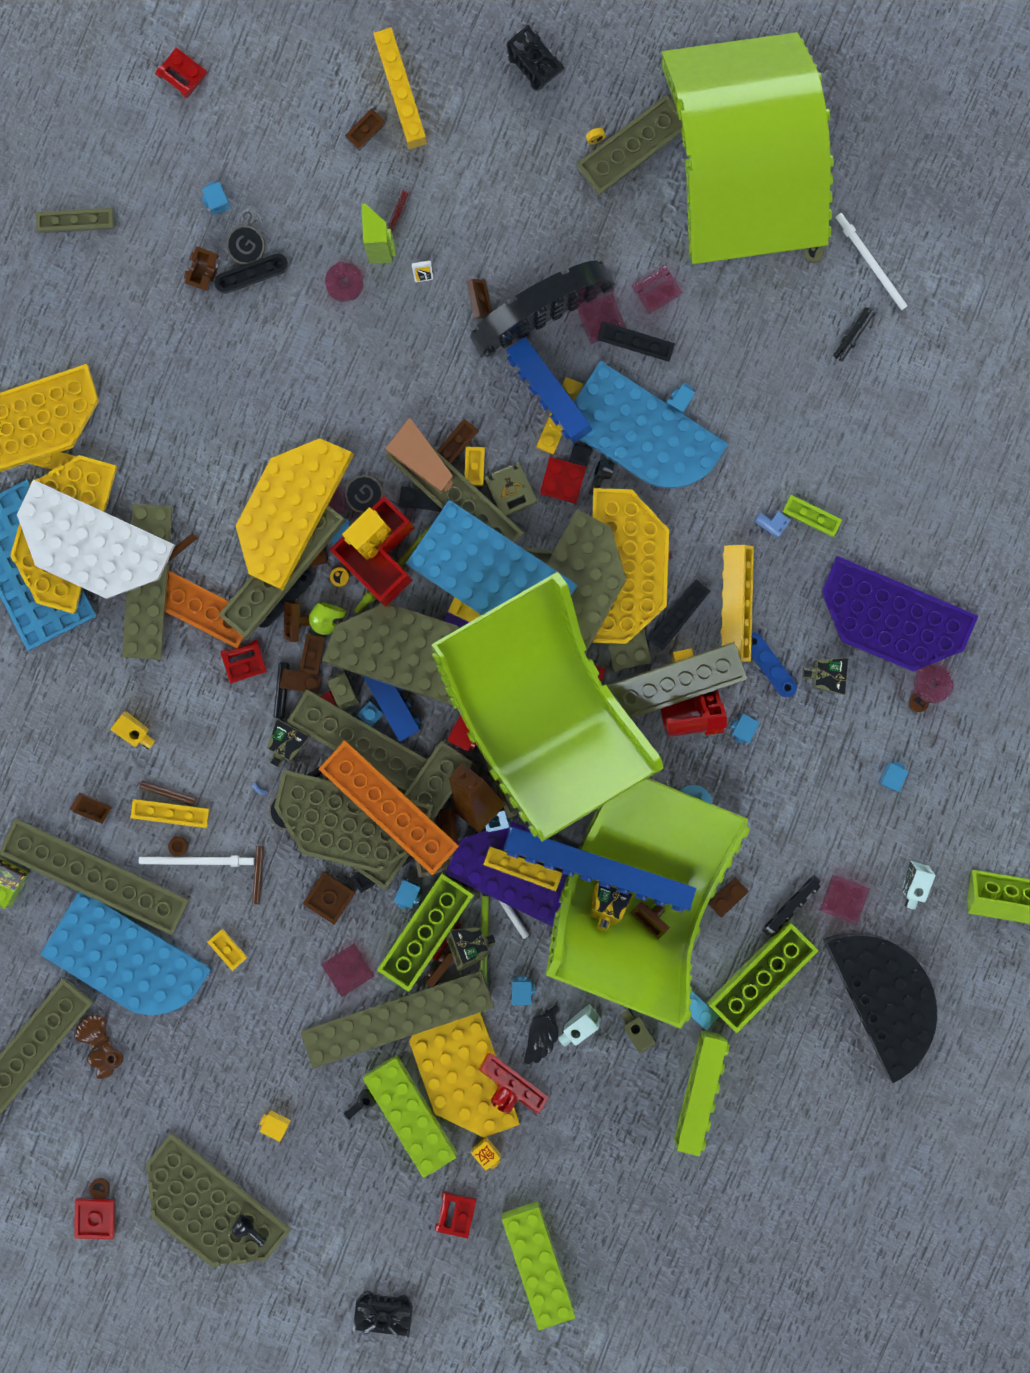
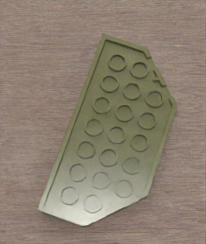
[547,509,627,649]
[322,604,459,706]
[274,770,434,873]
[146,1132,291,1267]

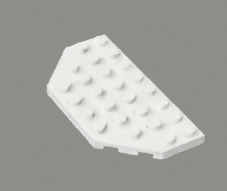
[17,480,175,599]

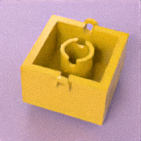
[342,507,393,560]

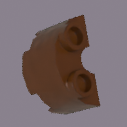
[184,246,219,291]

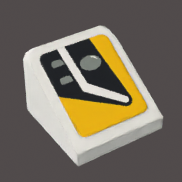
[412,261,433,282]

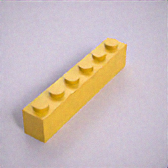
[373,27,427,150]
[720,545,754,662]

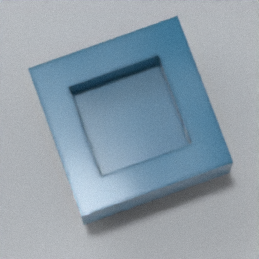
[357,701,384,727]

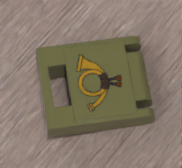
[484,461,538,517]

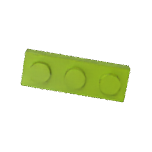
[782,495,842,538]

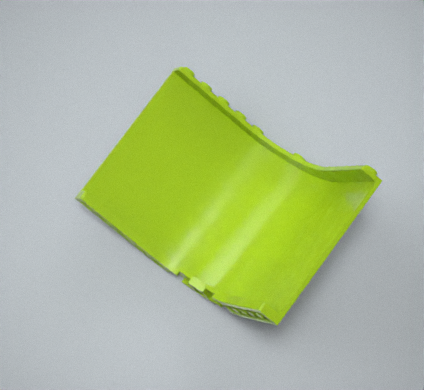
[662,32,834,264]
[431,572,664,842]
[546,778,750,1029]

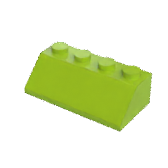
[361,203,396,264]
[967,870,1030,924]

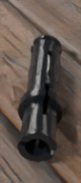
[833,307,875,362]

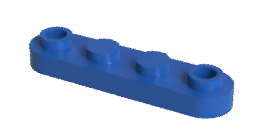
[751,632,797,697]

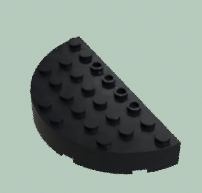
[470,260,615,357]
[823,933,937,1083]

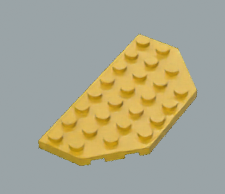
[0,364,99,472]
[235,438,354,591]
[10,455,118,614]
[592,488,669,644]
[409,1012,520,1138]

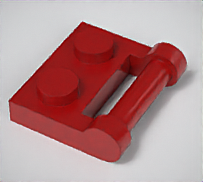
[155,47,207,98]
[220,640,267,684]
[435,1191,476,1239]

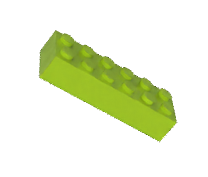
[377,872,474,992]
[707,921,819,1033]
[674,1030,730,1156]
[363,1054,457,1178]
[502,1201,575,1330]

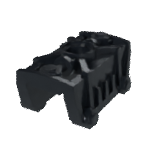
[506,25,565,91]
[353,1291,413,1338]

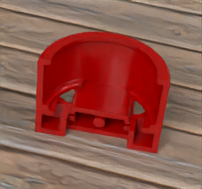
[660,689,727,737]

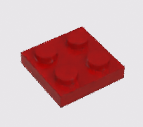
[539,457,586,504]
[74,1198,115,1240]

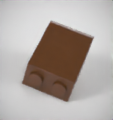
[449,763,506,833]

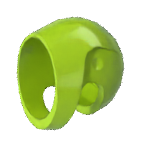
[309,602,346,635]

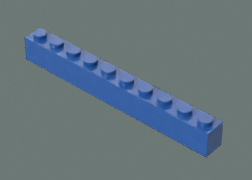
[503,827,696,913]

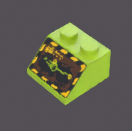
[0,857,30,909]

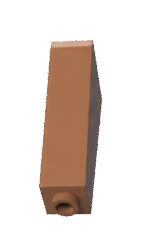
[385,418,454,494]

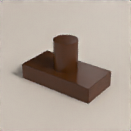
[283,600,310,642]
[70,792,112,824]
[630,901,670,939]

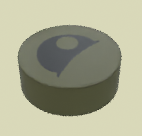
[804,246,824,263]

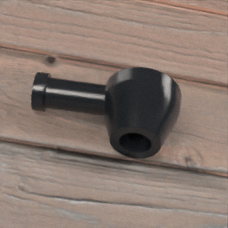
[588,460,614,495]
[344,1089,376,1120]
[232,1215,267,1247]

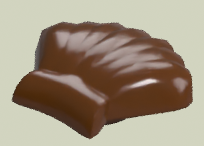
[74,1015,109,1050]

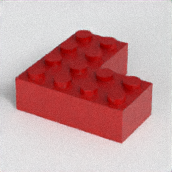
[329,496,415,607]

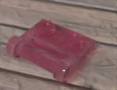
[632,265,682,314]

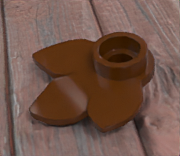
[87,1041,123,1079]

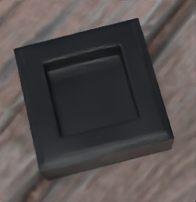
[569,444,592,468]

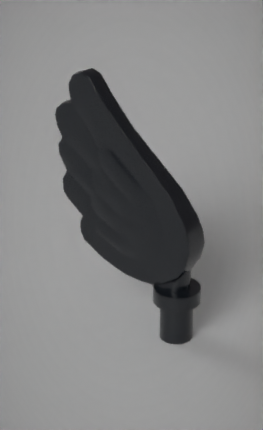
[524,1004,561,1064]

